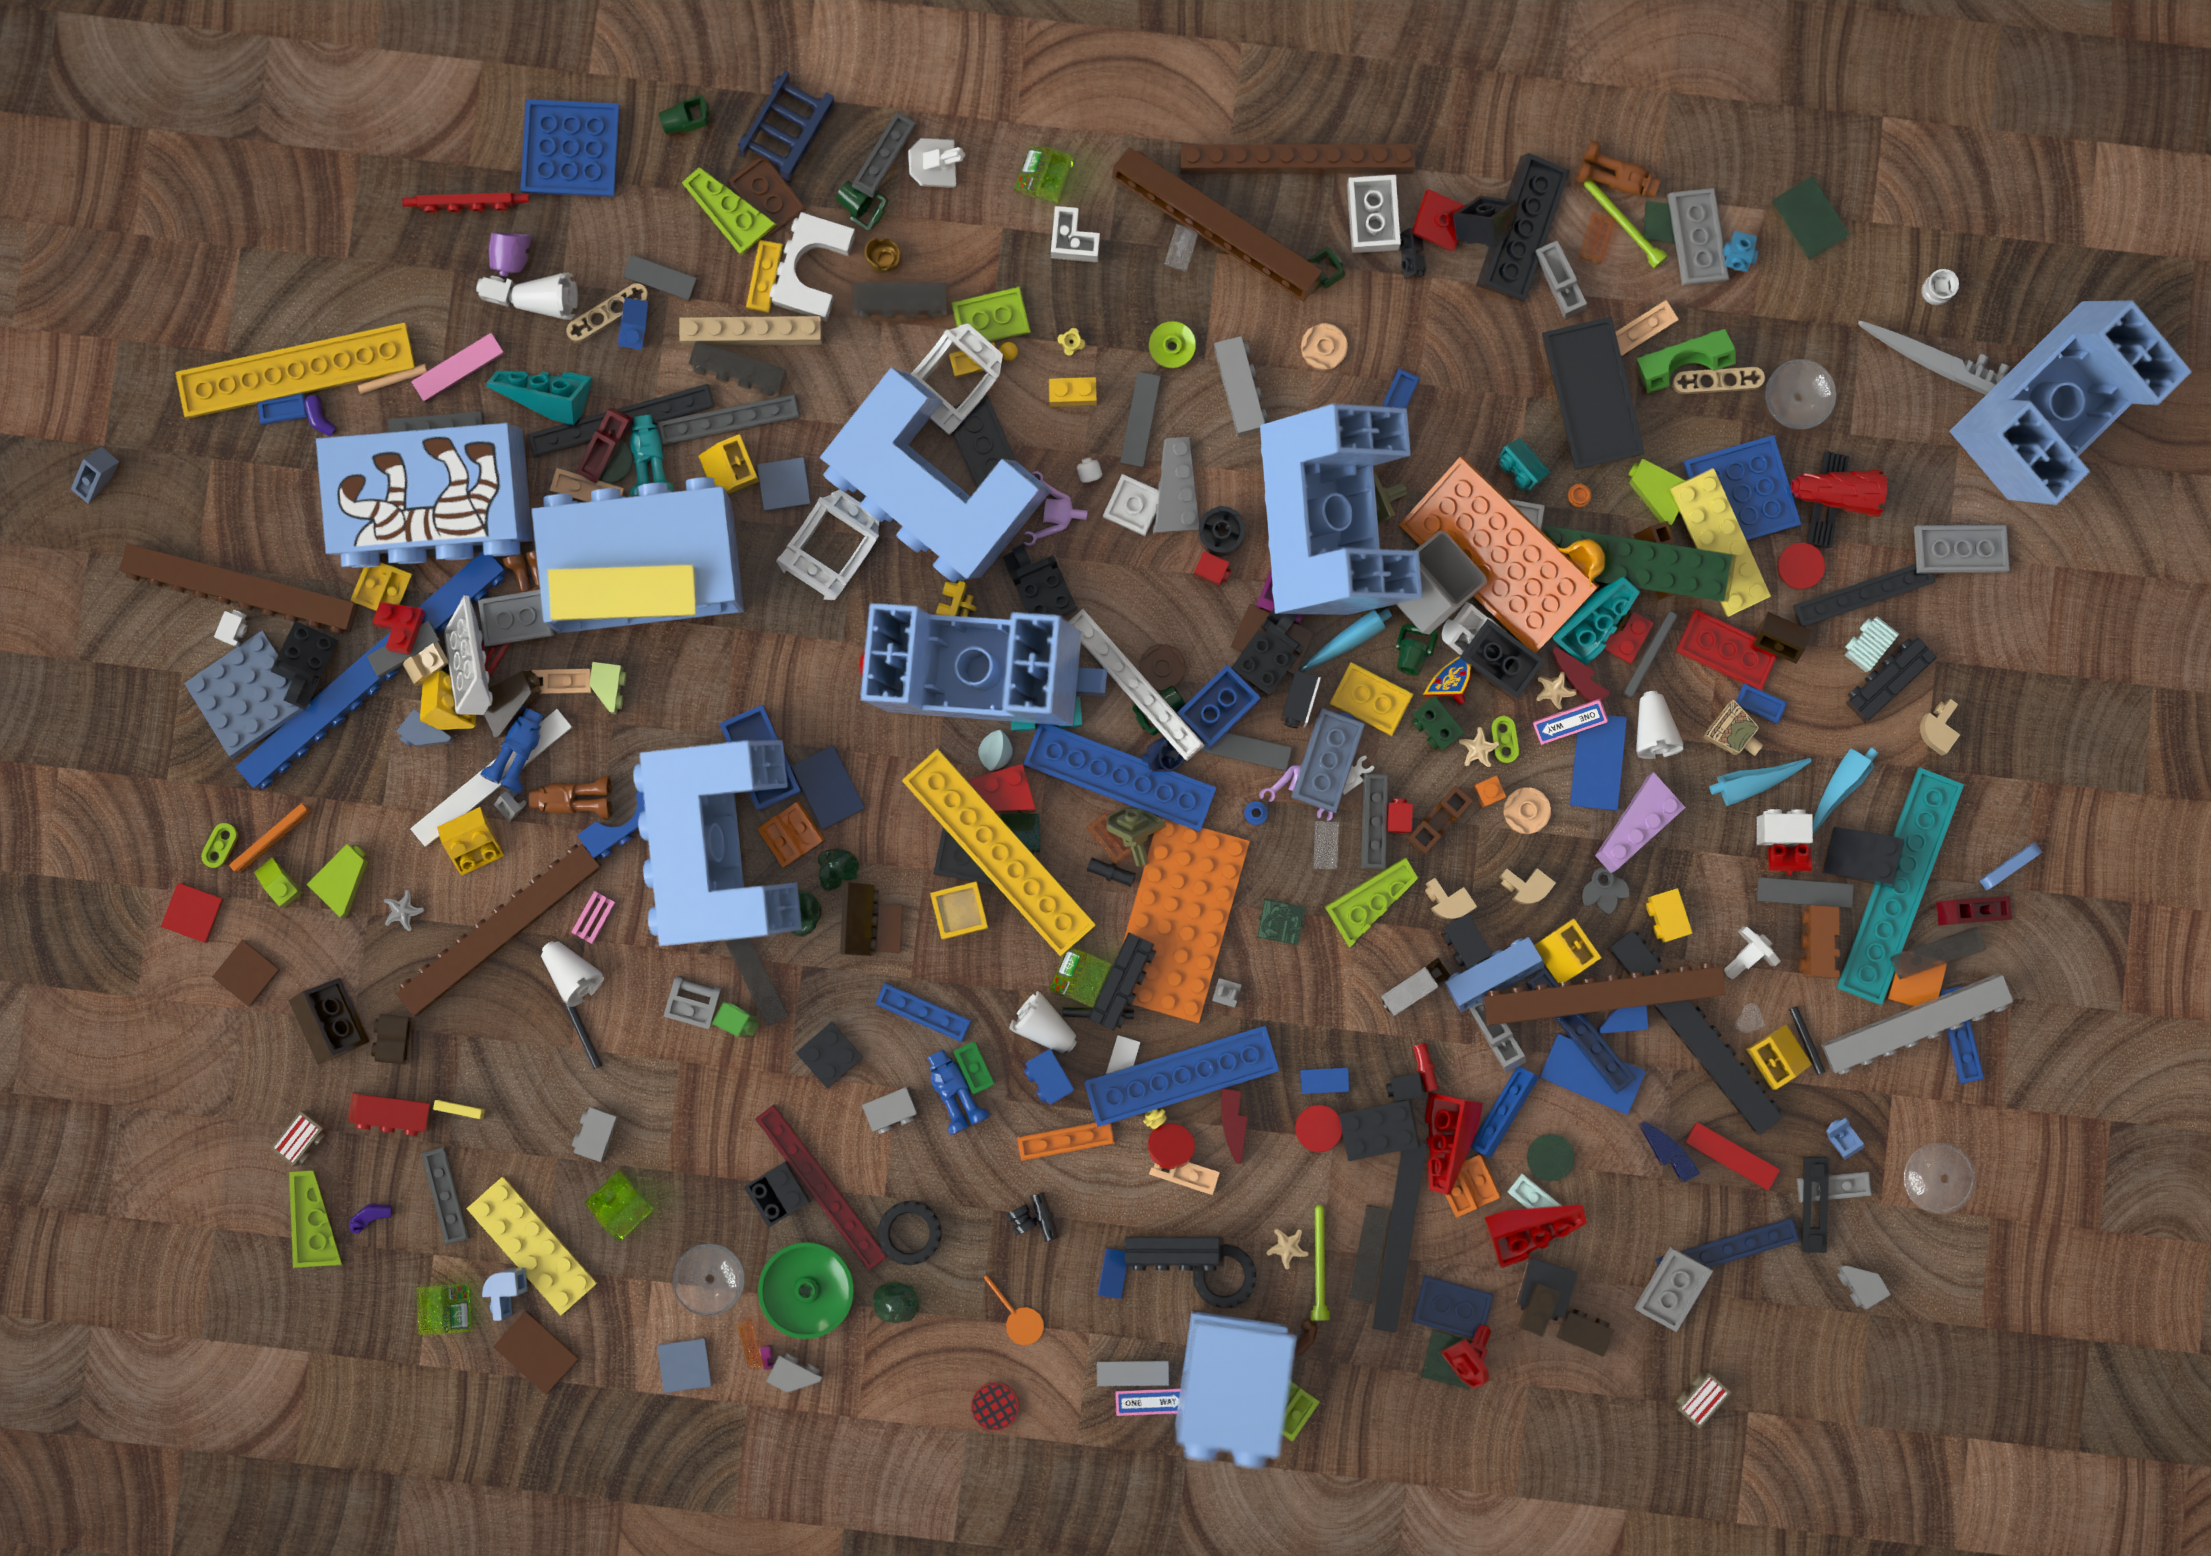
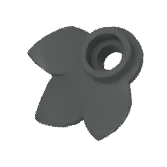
[1582,867,1629,914]

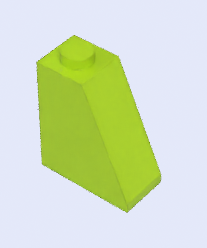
[1628,459,1685,527]
[307,844,368,919]

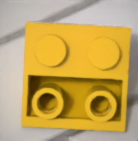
[699,434,760,494]
[420,670,476,730]
[437,807,504,876]
[1534,919,1601,983]
[1746,1024,1812,1090]

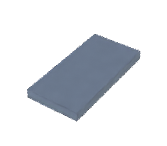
[1291,708,1365,813]

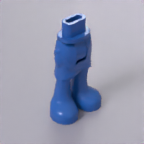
[480,708,543,794]
[927,1049,991,1136]

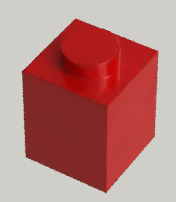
[1194,551,1231,586]
[1387,799,1413,833]

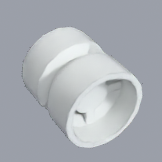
[1922,269,1959,305]

